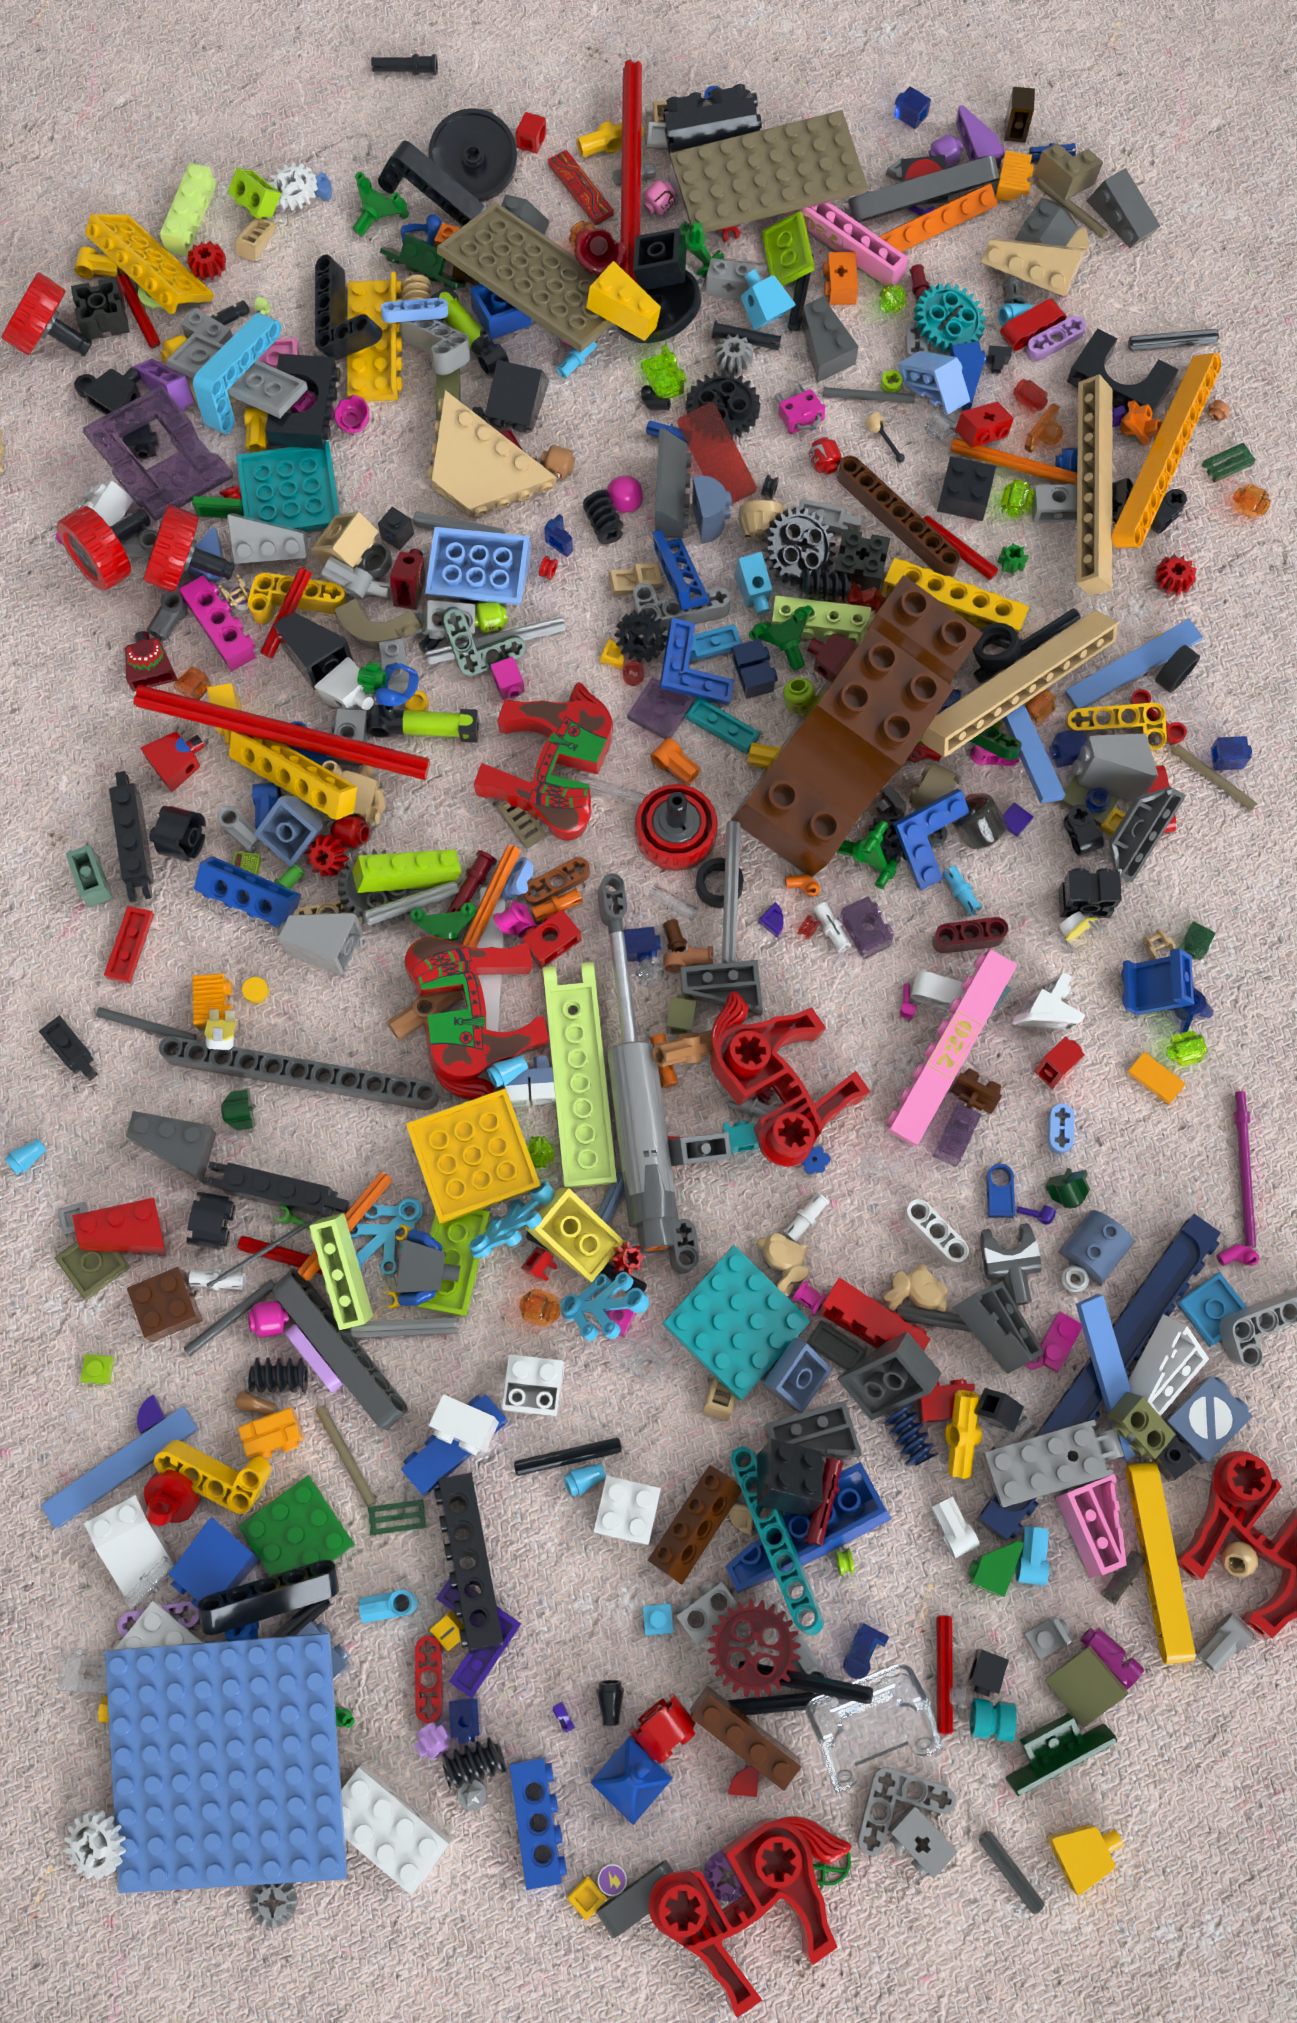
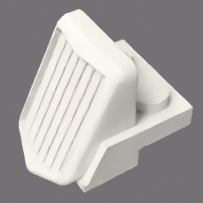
[1013,972,1085,1029]

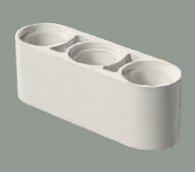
[910,971,964,1011]
[904,1199,969,1267]

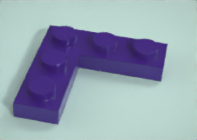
[436,1578,522,1698]

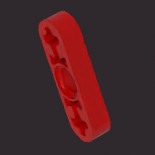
[415,1636,443,1723]

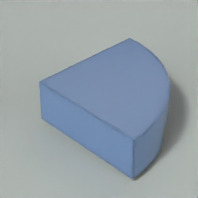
[314,172,332,202]

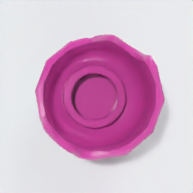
[334,395,370,434]
[607,475,643,513]

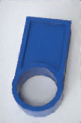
[986,1163,1015,1218]

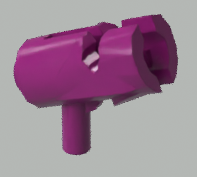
[1080,1627,1144,1690]

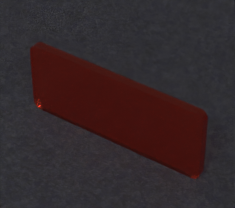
[677,402,757,504]

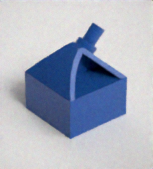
[590,1735,673,1825]

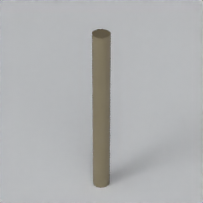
[1037,179,1108,238]
[1172,744,1258,811]
[315,1405,377,1507]

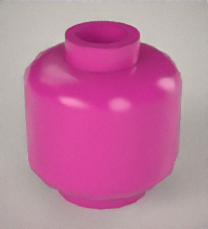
[248,1300,289,1338]

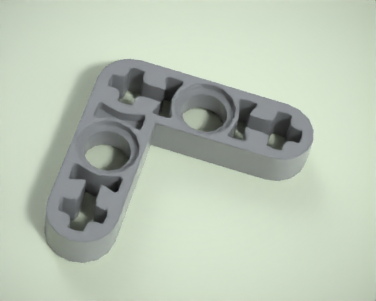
[857,1767,956,1856]

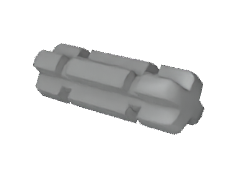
[612,163,656,185]

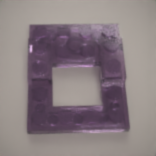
[83,386,233,522]

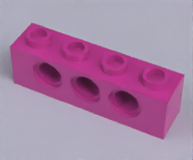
[179,575,256,672]

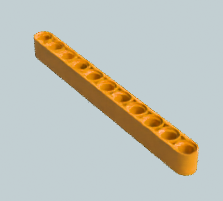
[1112,353,1221,548]

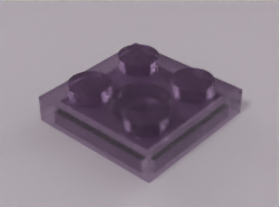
[627,677,694,739]

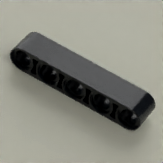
[197,1560,339,1635]

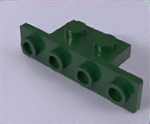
[380,234,466,291]
[1006,1713,1118,1796]

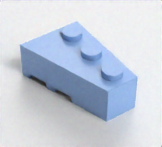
[898,351,970,414]

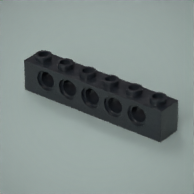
[434,1472,503,1654]

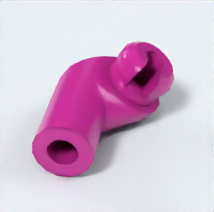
[1216,1244,1260,1266]

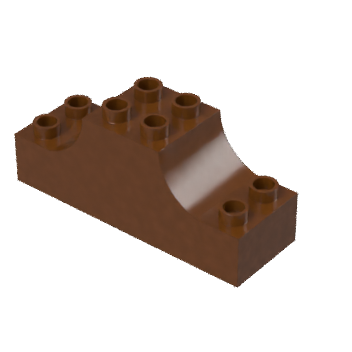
[731,575,983,877]

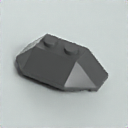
[1015,198,1078,246]
[1109,787,1187,882]

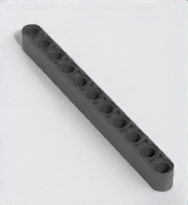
[159,1036,439,1110]

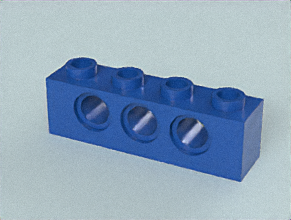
[194,856,301,928]
[509,1757,567,1890]

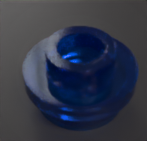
[1085,788,1111,813]

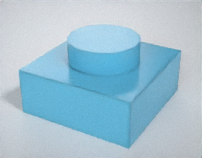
[643,1604,673,1636]

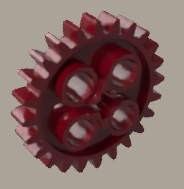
[707,1599,801,1698]

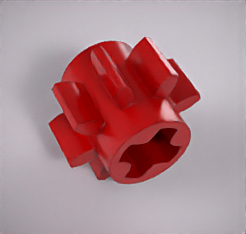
[609,1241,645,1275]

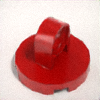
[143,1470,200,1526]

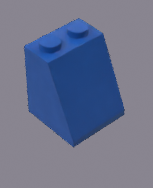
[168,1517,260,1609]

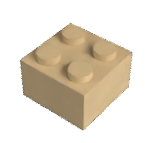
[310,511,379,568]

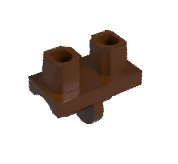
[950,1068,1002,1114]

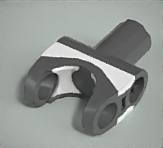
[980,1223,1042,1306]

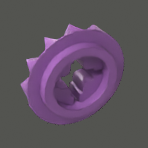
[704,1851,744,1902]

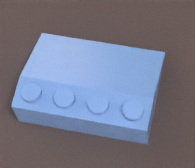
[425,527,531,605]

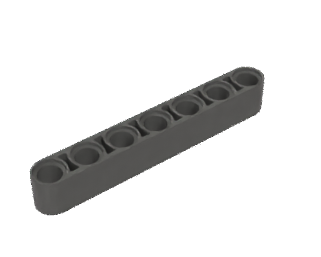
[848,155,1000,223]
[272,1269,408,1430]

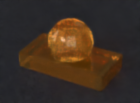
[1024,403,1063,453]

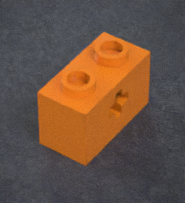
[823,252,858,305]

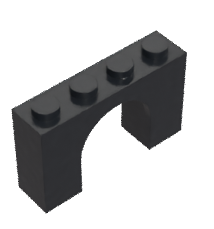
[1067,328,1179,416]
[265,354,341,449]

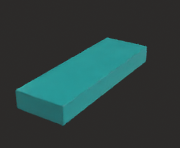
[686,698,760,754]

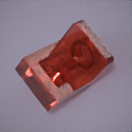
[847,581,884,612]

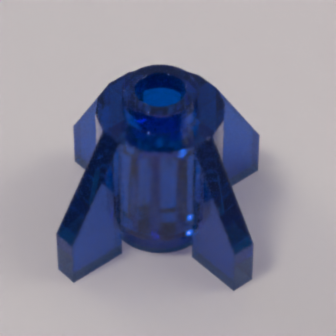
[1168,985,1214,1035]

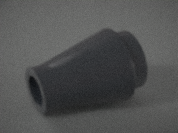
[596,1680,624,1726]

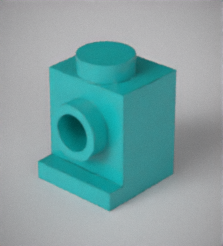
[723,1121,759,1154]

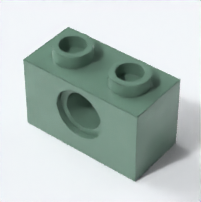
[66,844,113,908]

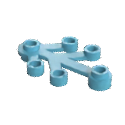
[469,1181,554,1258]
[350,1198,423,1276]
[559,1272,649,1341]

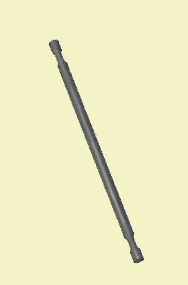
[206,1215,321,1288]

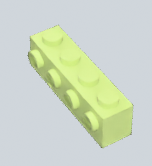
[160,163,216,257]
[772,596,871,641]
[310,1213,373,1330]

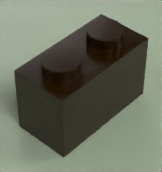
[1004,87,1035,143]

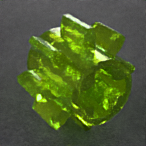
[879,284,907,313]
[526,1136,554,1168]

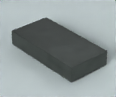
[806,1320,867,1371]

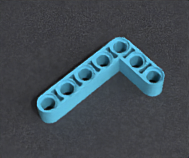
[193,313,281,434]

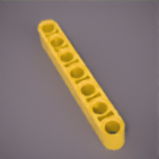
[1125,1461,1195,1665]

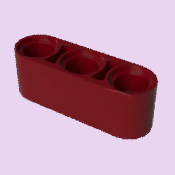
[932,917,1008,953]

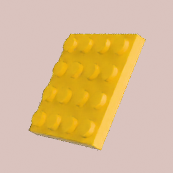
[406,1088,541,1224]

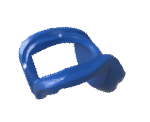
[400,214,442,246]
[374,662,419,706]

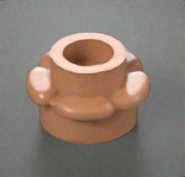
[1208,400,1230,421]

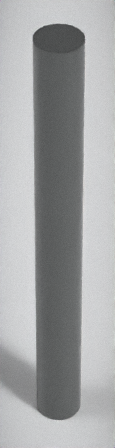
[823,387,915,403]
[96,1007,197,1040]
[184,1279,275,1356]

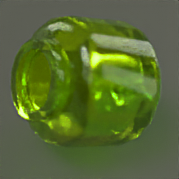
[1000,480,1034,518]
[1166,1030,1208,1067]

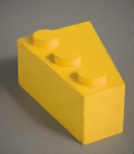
[586,261,661,341]

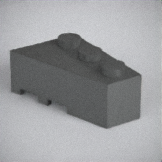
[1087,168,1160,248]
[680,960,763,1015]
[764,1400,862,1457]

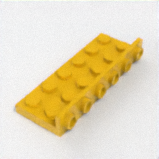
[85,214,214,314]
[347,272,403,401]

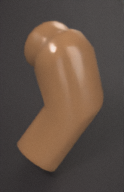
[235,1391,276,1416]

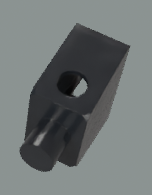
[83,368,141,426]

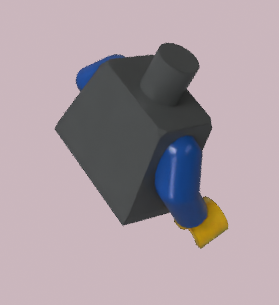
[387,1224,460,1308]

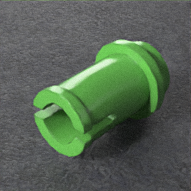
[274,864,305,889]

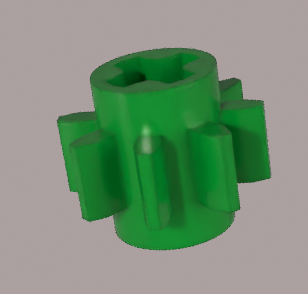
[997,543,1029,575]
[357,662,387,694]

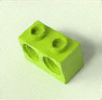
[227,167,281,219]

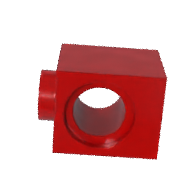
[515,112,547,154]

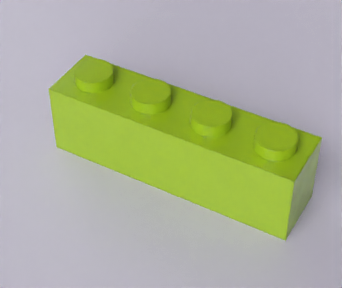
[352,849,461,893]

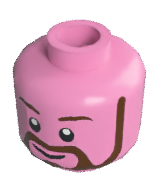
[643,180,676,216]

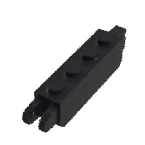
[109,771,154,902]
[203,1162,350,1218]

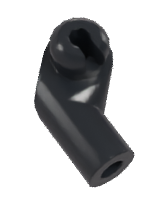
[640,385,671,410]

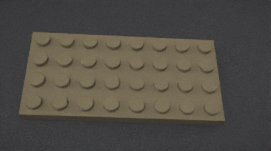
[670,110,868,233]
[437,202,613,352]

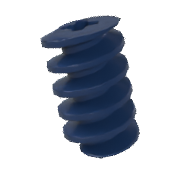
[884,1404,939,1466]

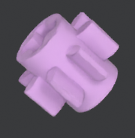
[414,1722,451,1761]

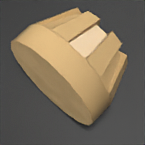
[738,500,786,544]

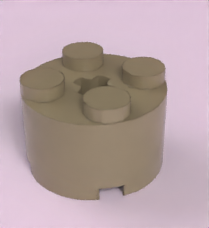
[909,763,962,810]

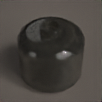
[952,794,1007,849]

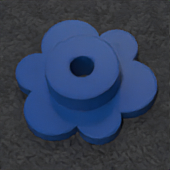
[801,1146,830,1174]

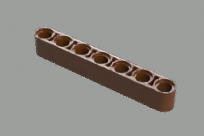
[838,455,960,577]

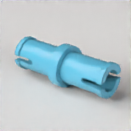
[556,341,597,379]
[942,866,982,916]

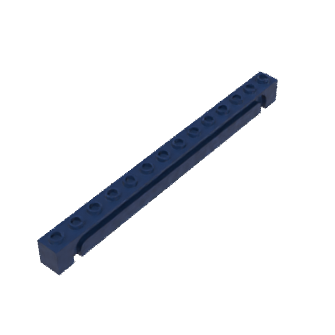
[976,1213,1221,1541]

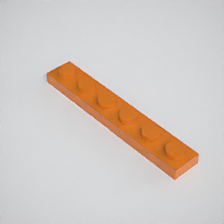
[878,183,998,252]

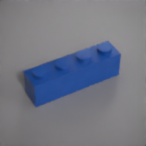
[401,1394,509,1496]

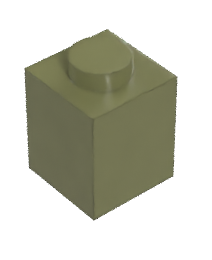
[666,995,696,1035]

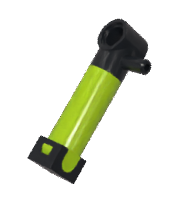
[430,285,509,376]
[367,705,480,743]

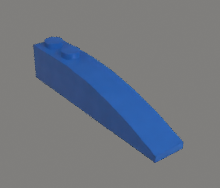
[725,1462,892,1593]

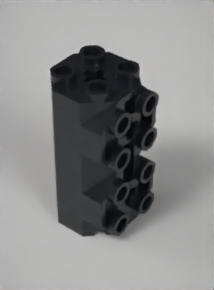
[663,84,762,155]

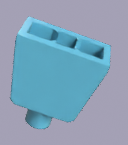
[741,269,796,331]
[734,552,772,615]

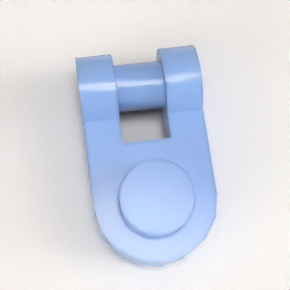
[501,857,534,900]

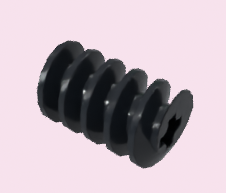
[583,490,624,545]
[798,568,851,604]
[248,1357,308,1393]
[442,1737,507,1789]

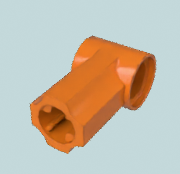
[650,738,701,786]

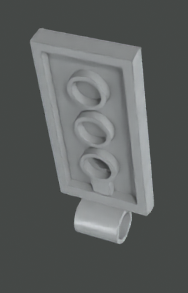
[983,1419,1125,1508]

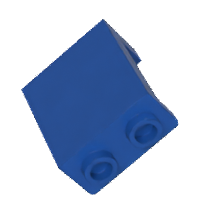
[1121,948,1194,1015]

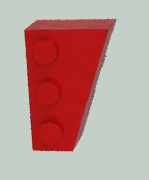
[72,1198,167,1257]

